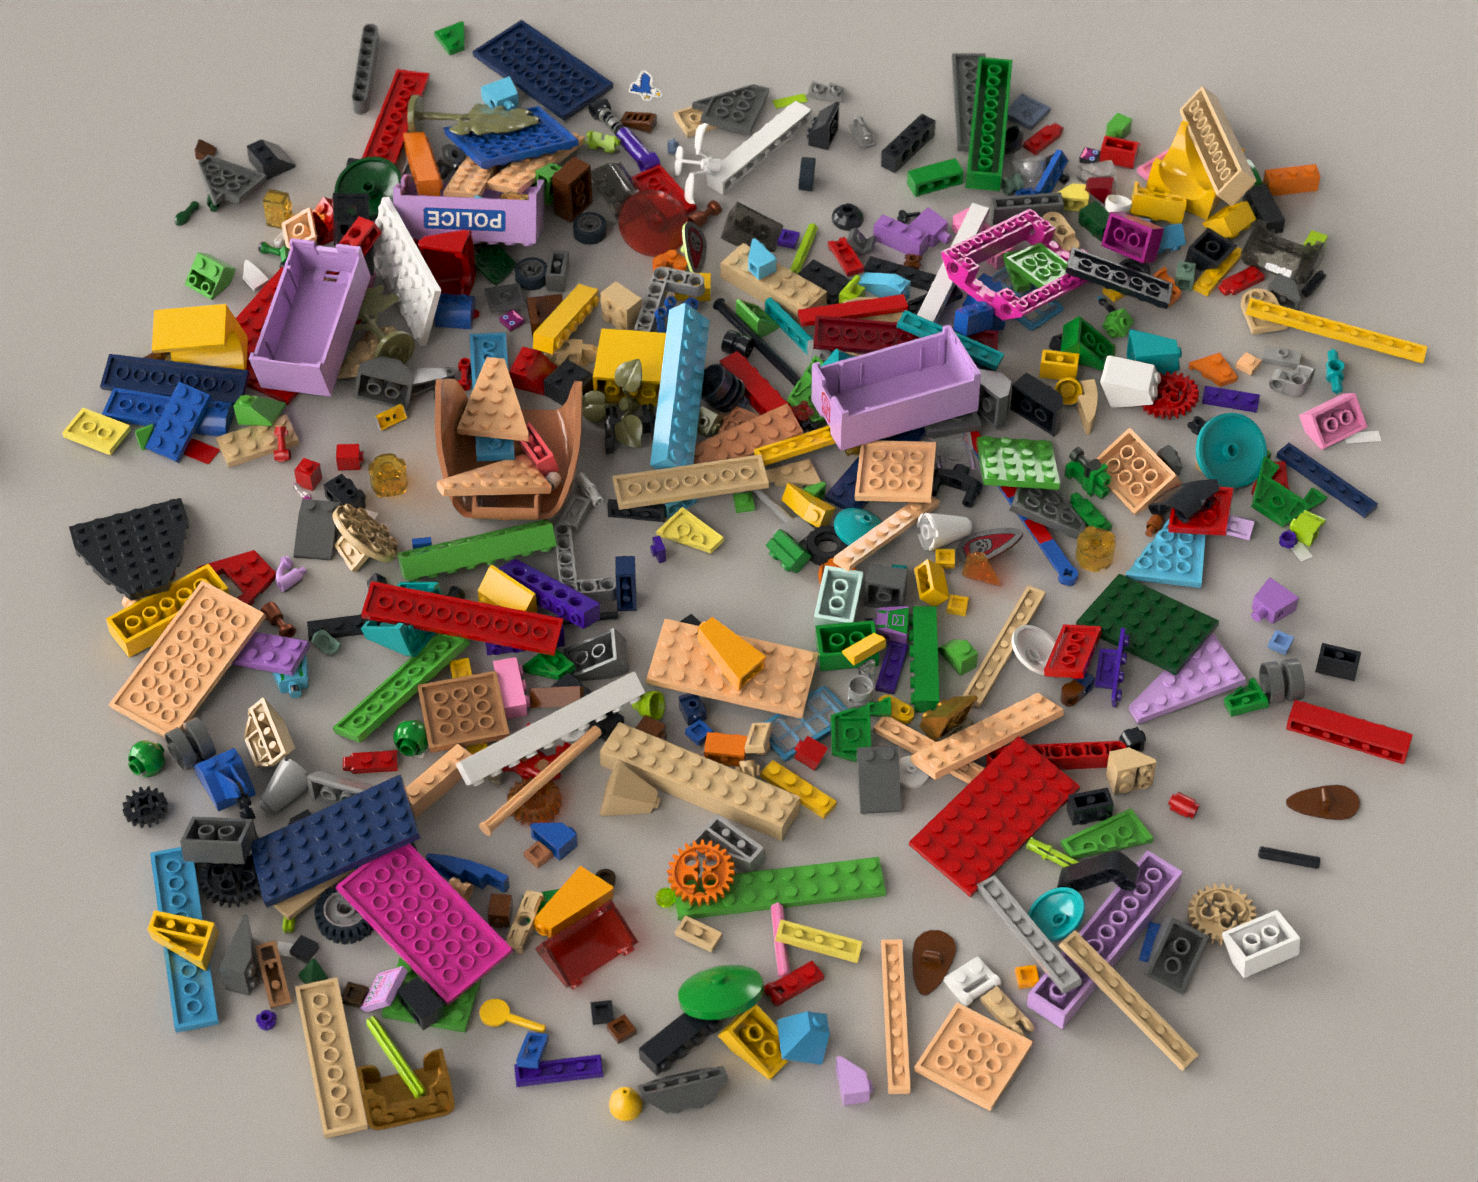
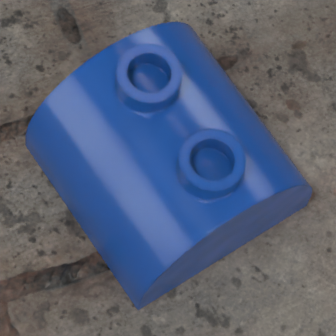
[435,293,476,329]
[194,401,235,437]

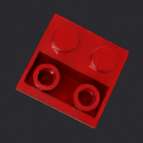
[1099,136,1141,169]
[312,196,348,245]

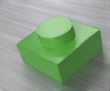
[733,492,755,513]

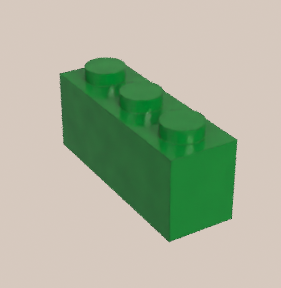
[907,158,964,197]

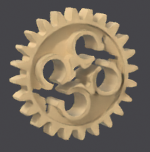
[1187,883,1257,946]

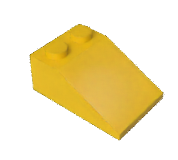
[717,1004,789,1080]

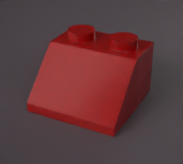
[509,346,557,396]

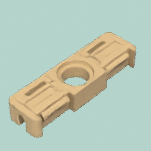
[505,890,545,954]

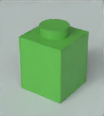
[1106,112,1132,139]

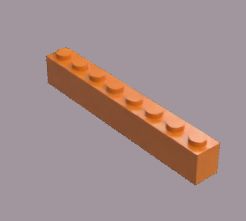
[403,131,443,196]

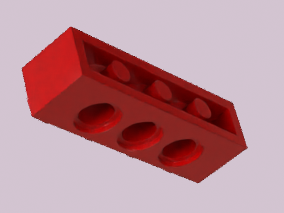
[324,216,382,282]

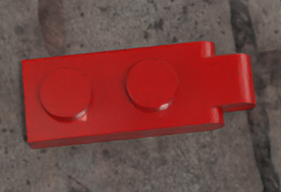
[1023,122,1064,155]
[1218,265,1265,296]
[342,750,398,774]

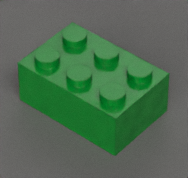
[815,621,879,671]

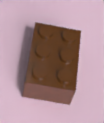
[552,157,593,223]

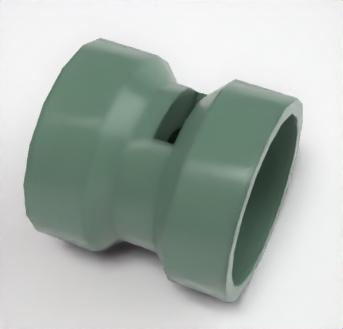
[1001,173,1024,195]

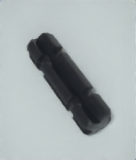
[1301,270,1326,297]

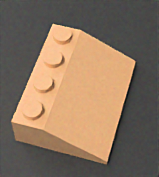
[1096,428,1183,515]

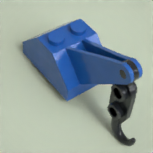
[194,748,259,840]

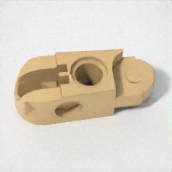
[1043,212,1080,252]
[544,339,598,366]

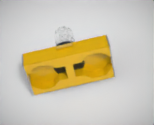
[374,403,407,431]

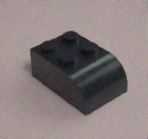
[1010,372,1063,436]

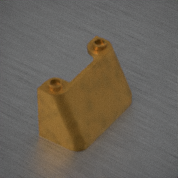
[356,1048,455,1130]

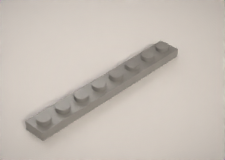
[977,875,1082,994]

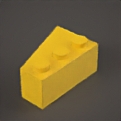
[1130,181,1186,224]
[147,910,219,971]

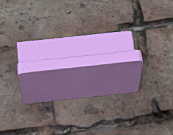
[1227,514,1256,540]

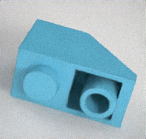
[748,238,777,280]

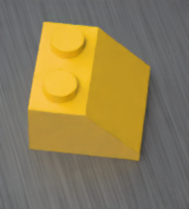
[1202,201,1256,239]

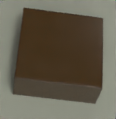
[341,982,369,1009]

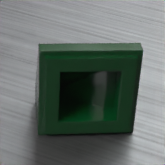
[298,958,328,984]

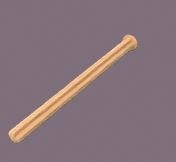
[479,726,601,836]

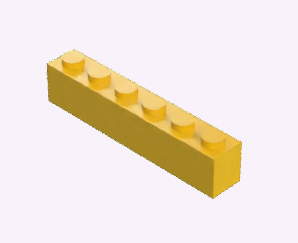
[533,284,600,354]

